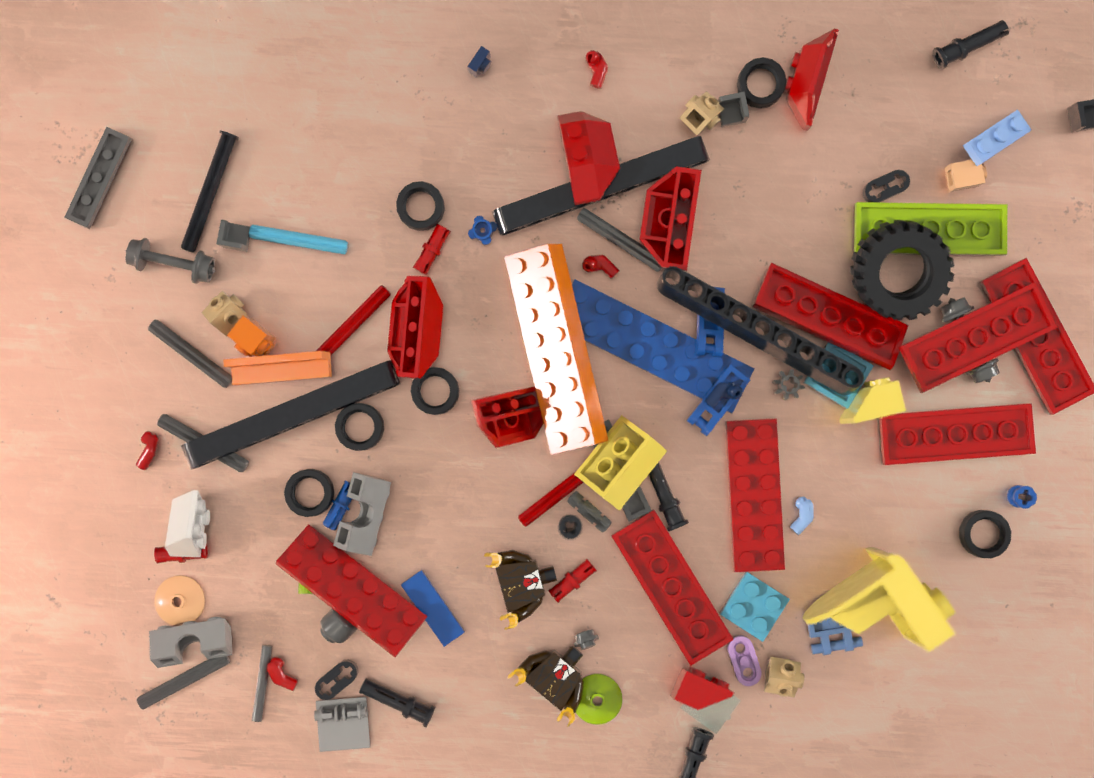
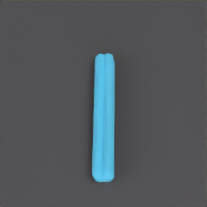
[249,225,348,254]

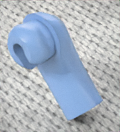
[790,496,814,535]

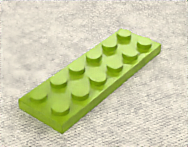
[854,202,1008,256]

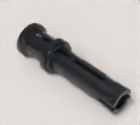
[933,20,1009,69]
[648,462,689,532]
[559,515,582,539]
[359,678,436,728]
[679,727,714,778]

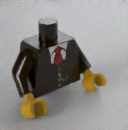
[484,550,557,630]
[508,646,584,727]

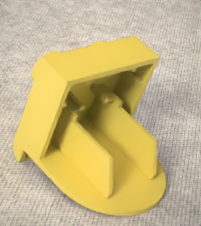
[803,547,955,652]

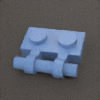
[807,617,863,655]

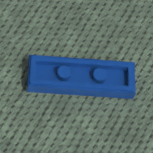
[401,570,465,647]

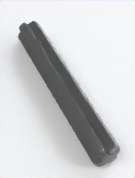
[577,208,662,271]
[148,320,232,388]
[157,414,249,472]
[137,656,230,709]

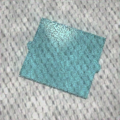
[680,675,741,734]

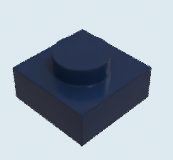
[467,46,492,78]

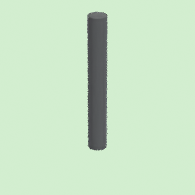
[252,645,272,722]

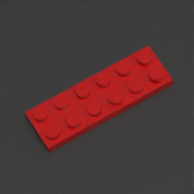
[980,258,1094,415]
[752,262,909,370]
[898,282,1058,393]
[879,403,1036,465]
[725,419,785,572]
[611,509,734,666]
[275,524,428,658]

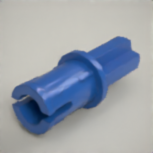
[323,480,352,531]

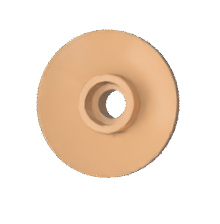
[154,575,205,626]

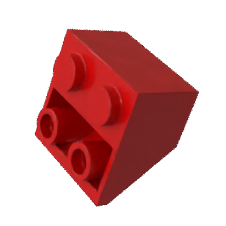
[670,666,734,710]

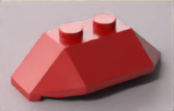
[785,28,839,131]
[557,111,620,205]
[639,166,702,271]
[387,276,444,379]
[471,386,544,448]

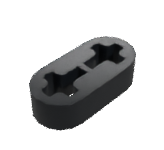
[862,170,910,203]
[315,659,358,700]

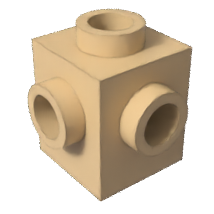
[680,91,724,135]
[201,291,248,337]
[764,657,804,698]

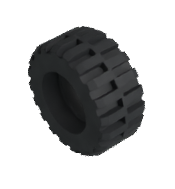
[850,220,954,321]

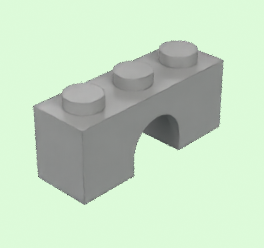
[333,472,391,556]
[149,617,233,668]

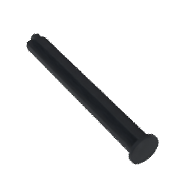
[181,130,239,252]

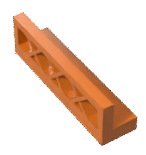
[223,351,332,385]

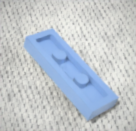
[963,110,1032,166]

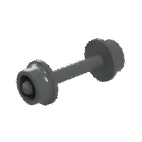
[125,238,215,284]
[941,297,1000,383]

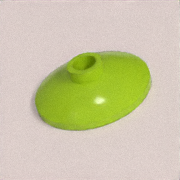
[576,674,622,725]

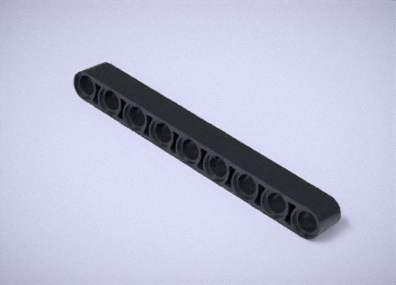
[492,136,710,236]
[657,266,864,395]
[181,360,401,470]

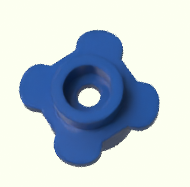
[468,216,497,245]

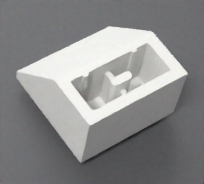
[165,490,210,557]

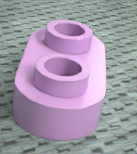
[727,635,761,686]

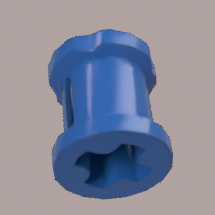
[1007,485,1037,509]

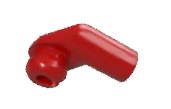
[585,50,608,89]
[582,255,620,279]
[136,431,159,470]
[267,657,298,691]

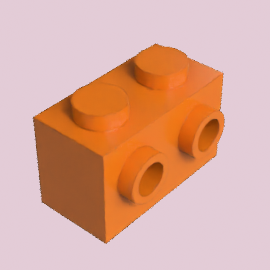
[227,315,276,357]

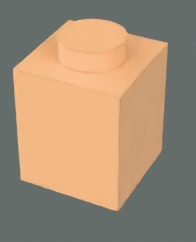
[945,160,987,192]

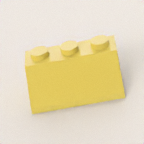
[839,377,906,424]
[574,415,667,511]

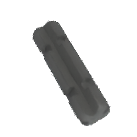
[567,491,612,532]

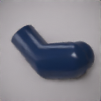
[704,382,743,408]

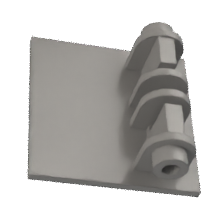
[314,697,370,752]

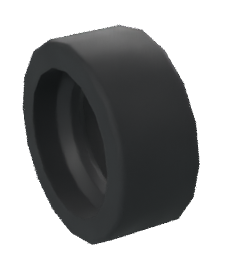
[737,57,787,108]
[396,181,445,231]
[411,367,460,415]
[335,403,384,451]
[284,469,335,517]
[959,510,1011,559]

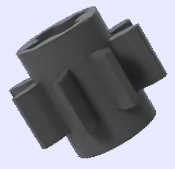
[772,369,805,400]

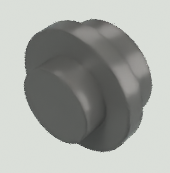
[574,629,599,650]

